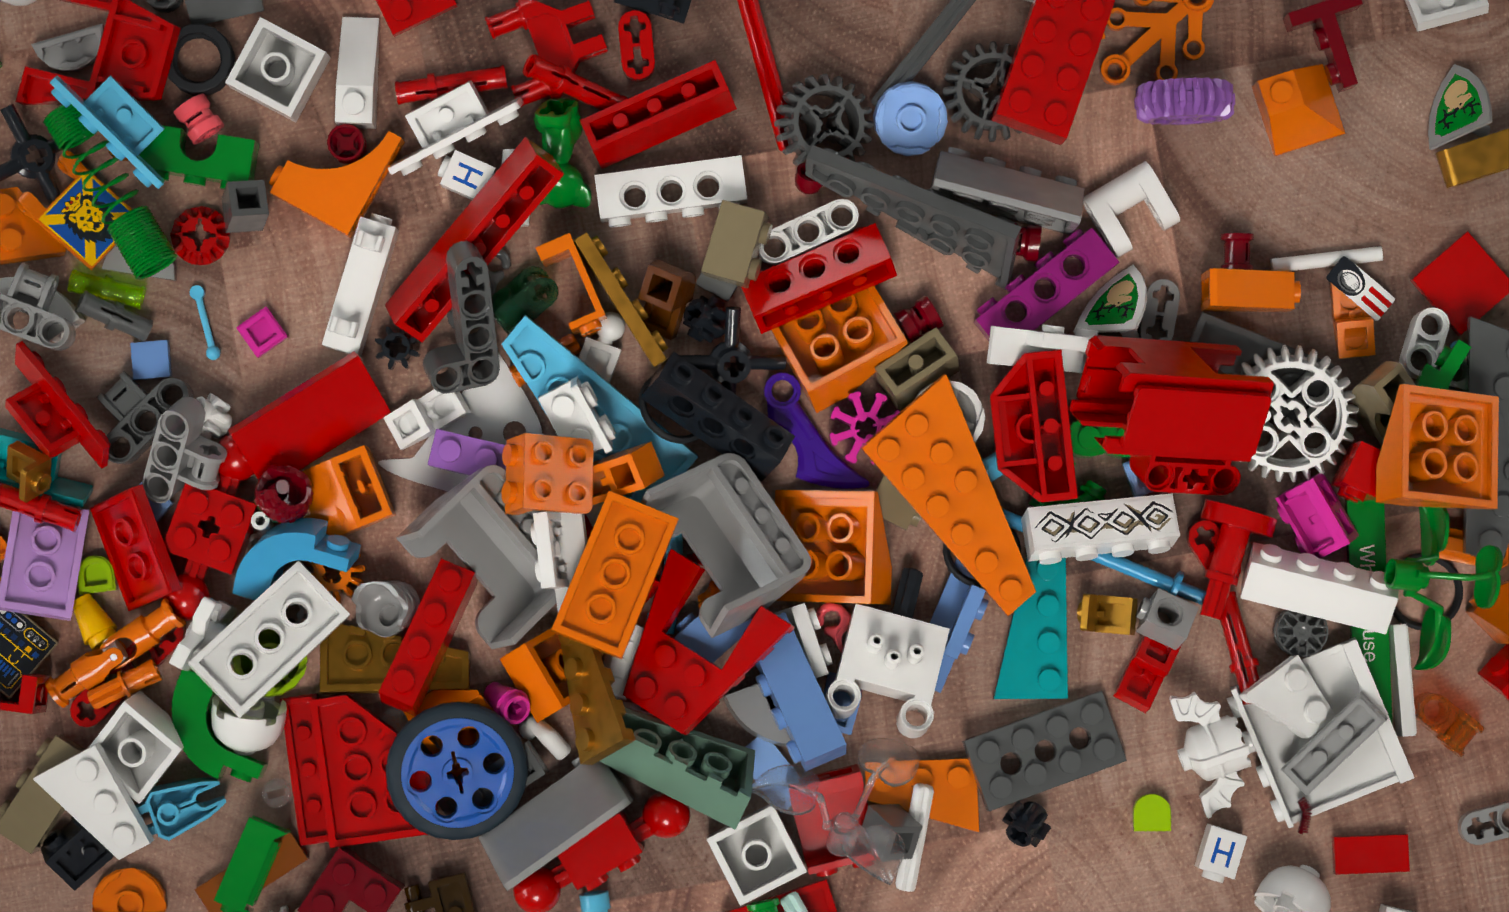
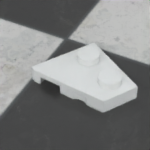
[1239,655,1336,738]

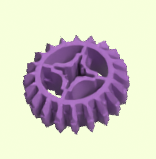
[1134,77,1235,125]

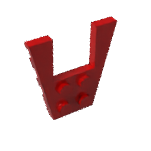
[15,0,181,106]
[623,549,795,735]

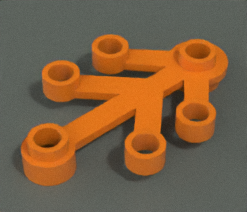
[1100,0,1214,86]

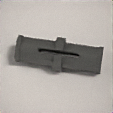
[75,290,153,342]

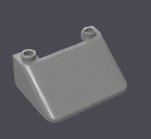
[478,757,634,891]

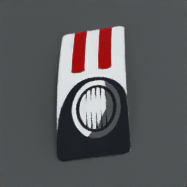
[1326,256,1395,321]

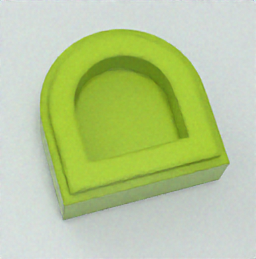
[78,556,118,595]
[1133,794,1171,832]

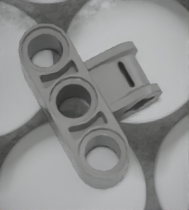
[0,262,76,351]
[142,397,227,504]

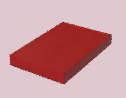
[90,484,182,611]

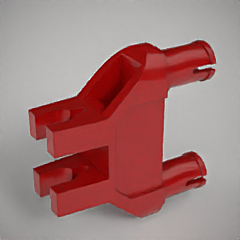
[485,0,608,108]

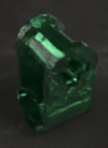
[491,266,559,335]

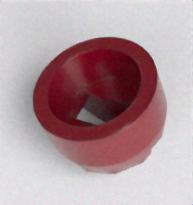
[795,162,823,195]

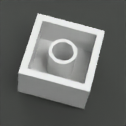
[225,17,331,123]
[706,803,807,906]

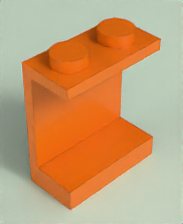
[535,233,607,338]

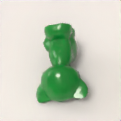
[534,98,592,209]

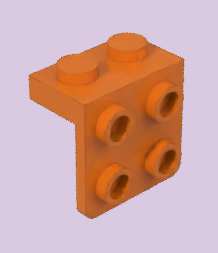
[501,433,593,515]

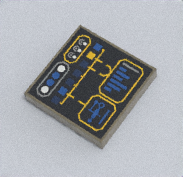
[0,610,58,701]

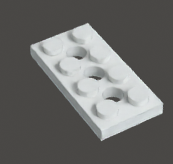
[187,561,350,719]

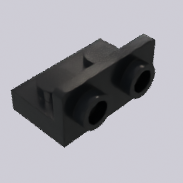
[41,816,114,891]

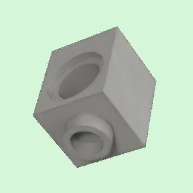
[1135,588,1199,650]

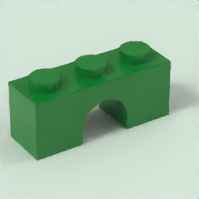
[140,125,260,190]

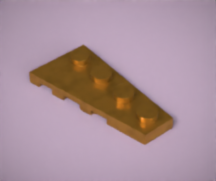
[320,624,470,694]
[558,634,636,765]

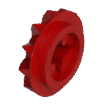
[170,206,230,265]

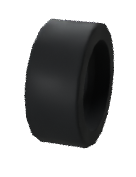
[168,24,235,96]

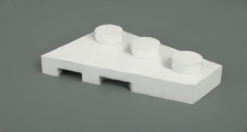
[33,742,154,860]

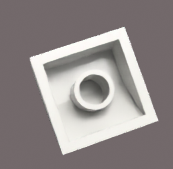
[89,691,184,804]

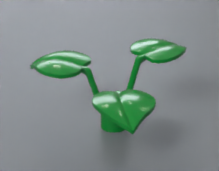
[1384,507,1503,670]

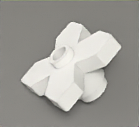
[169,596,237,671]

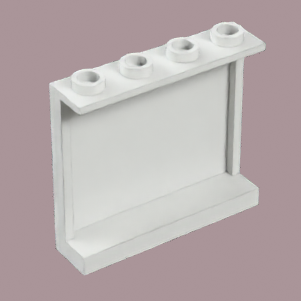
[1227,637,1414,828]

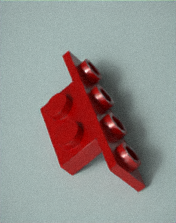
[5,341,110,469]

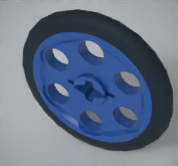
[386,702,528,840]

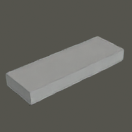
[1281,691,1388,796]

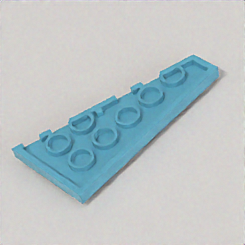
[501,314,698,503]

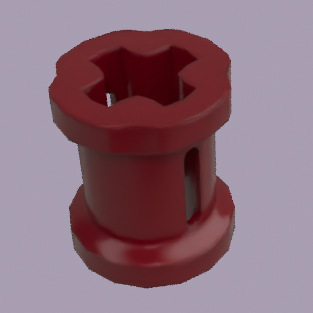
[1220,233,1254,270]

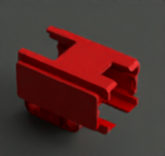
[1069,335,1274,495]

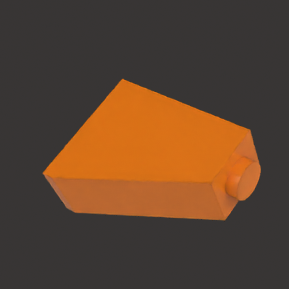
[1201,268,1301,312]

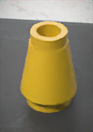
[73,593,118,651]

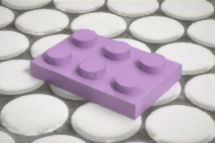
[0,509,89,621]

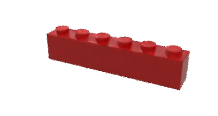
[385,137,564,343]

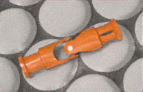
[45,598,186,708]

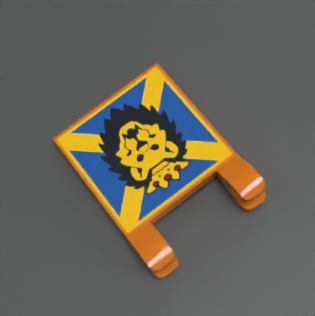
[17,150,132,271]

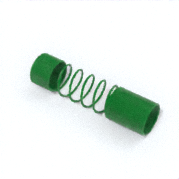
[43,98,177,280]

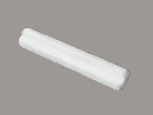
[895,783,934,892]

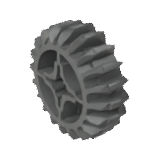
[942,41,1022,142]
[774,74,874,170]

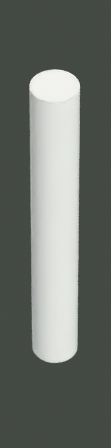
[1270,246,1383,272]

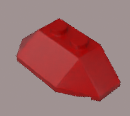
[989,349,1078,503]

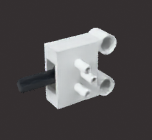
[825,568,950,738]

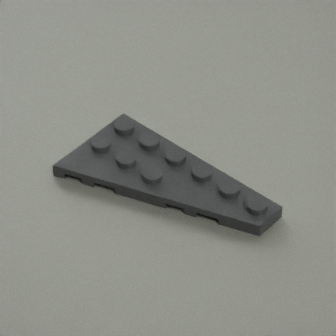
[805,145,1021,290]
[1463,317,1509,558]

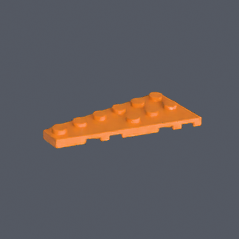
[860,373,1036,616]

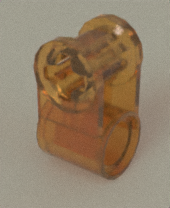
[1414,692,1485,758]

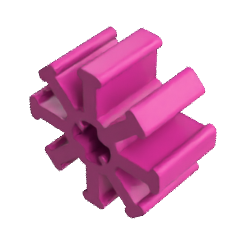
[829,391,900,466]

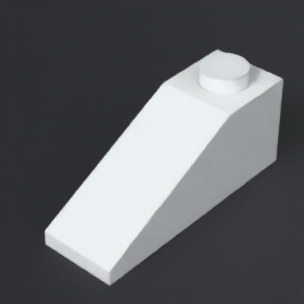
[335,17,380,129]

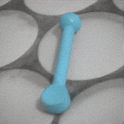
[189,285,221,360]

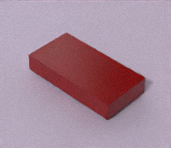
[1332,834,1410,875]

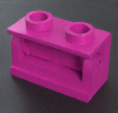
[1275,473,1359,558]

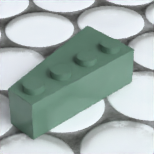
[600,708,755,830]

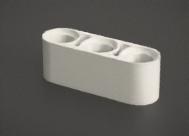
[759,199,859,266]

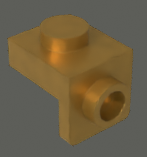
[6,440,52,503]
[1077,594,1138,636]

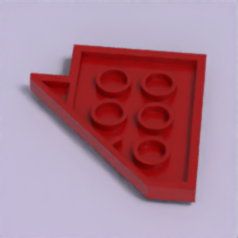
[309,694,463,848]

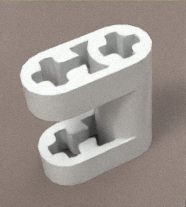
[1083,161,1180,258]

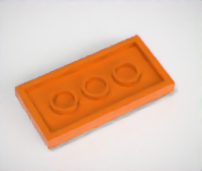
[551,491,679,659]

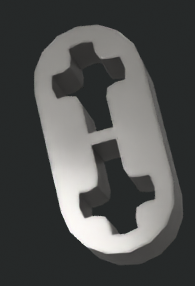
[1139,279,1180,340]

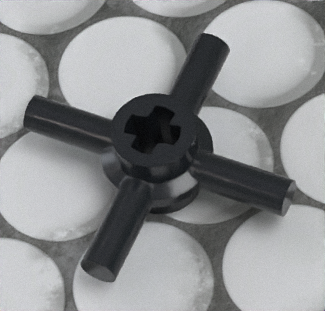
[0,104,61,204]
[679,306,786,395]

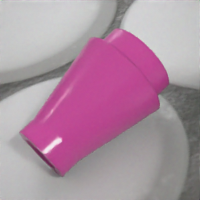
[484,682,530,724]

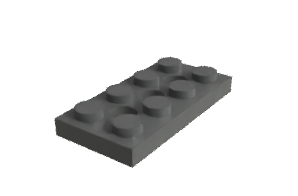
[962,691,1127,811]

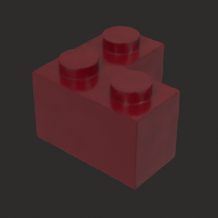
[297,846,405,912]

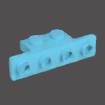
[50,75,165,189]

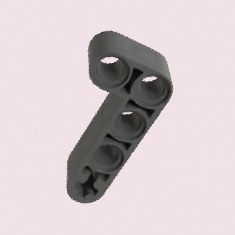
[422,241,500,394]

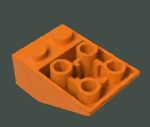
[279,445,396,536]

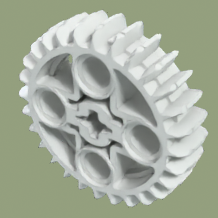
[1233,345,1359,482]

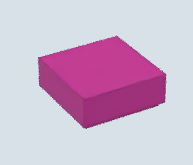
[236,306,289,358]

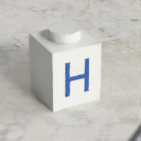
[438,150,497,200]
[1194,823,1247,883]

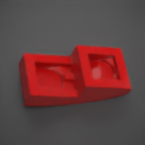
[1113,636,1183,714]

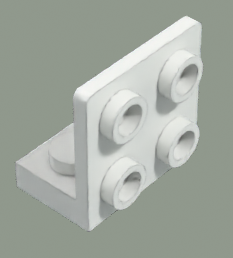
[538,376,616,454]

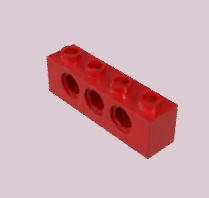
[741,223,897,334]

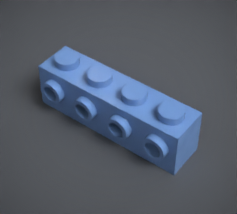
[744,612,847,772]

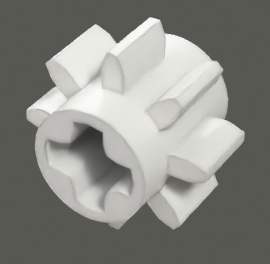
[196,393,232,439]

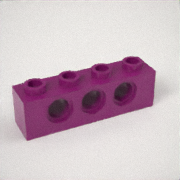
[974,228,1120,341]

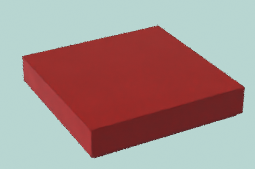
[1410,231,1509,336]

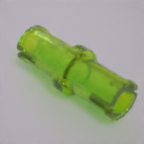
[67,269,146,309]

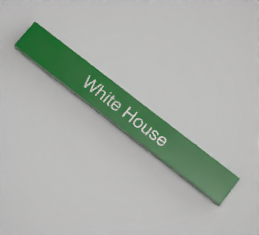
[1345,499,1393,725]

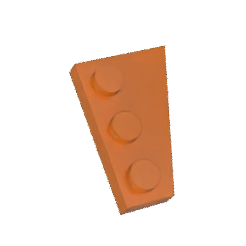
[864,758,979,832]

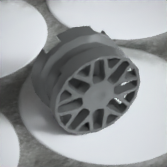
[1273,610,1329,657]

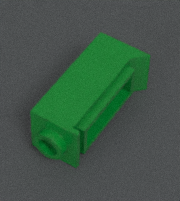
[214,815,292,912]

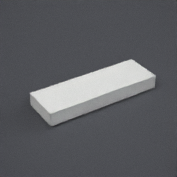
[1389,624,1417,737]

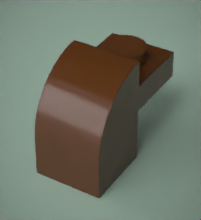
[638,260,696,340]

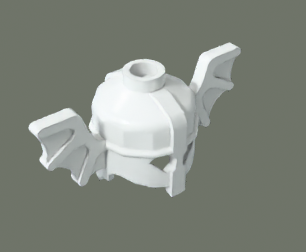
[1169,692,1251,818]

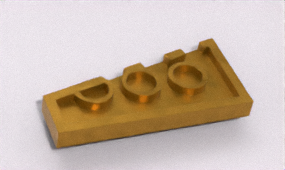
[574,232,669,367]

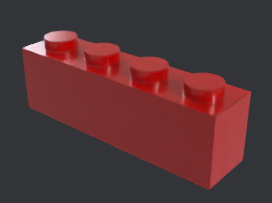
[580,60,737,169]
[378,558,477,716]

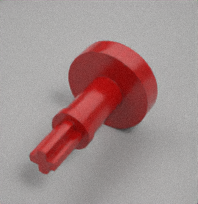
[1200,499,1277,620]

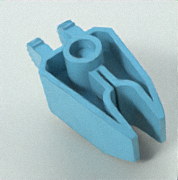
[135,777,226,841]

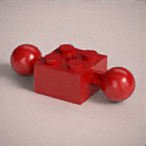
[162,435,261,621]
[513,792,690,912]

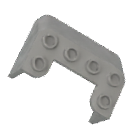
[640,453,811,638]
[396,465,556,649]

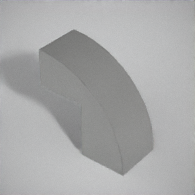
[723,684,791,747]

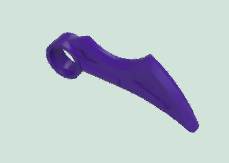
[764,373,869,489]

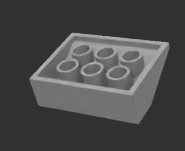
[930,147,1085,235]

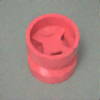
[173,93,225,145]

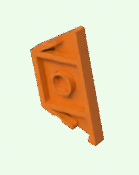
[0,187,66,265]

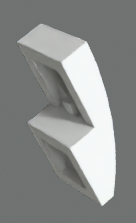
[383,389,471,450]

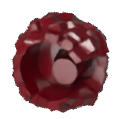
[253,464,314,523]

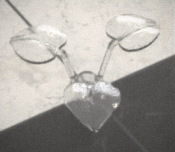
[752,738,919,885]

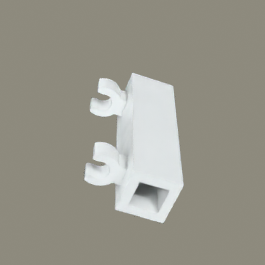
[322,213,399,357]

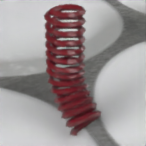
[1297,797,1312,835]

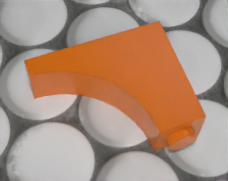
[269,131,405,239]

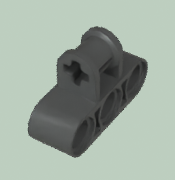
[97,371,194,465]

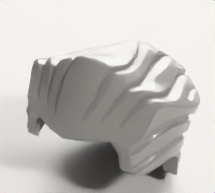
[351,580,420,638]

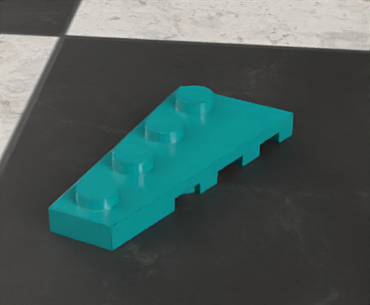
[993,555,1068,699]

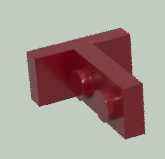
[1283,0,1363,93]

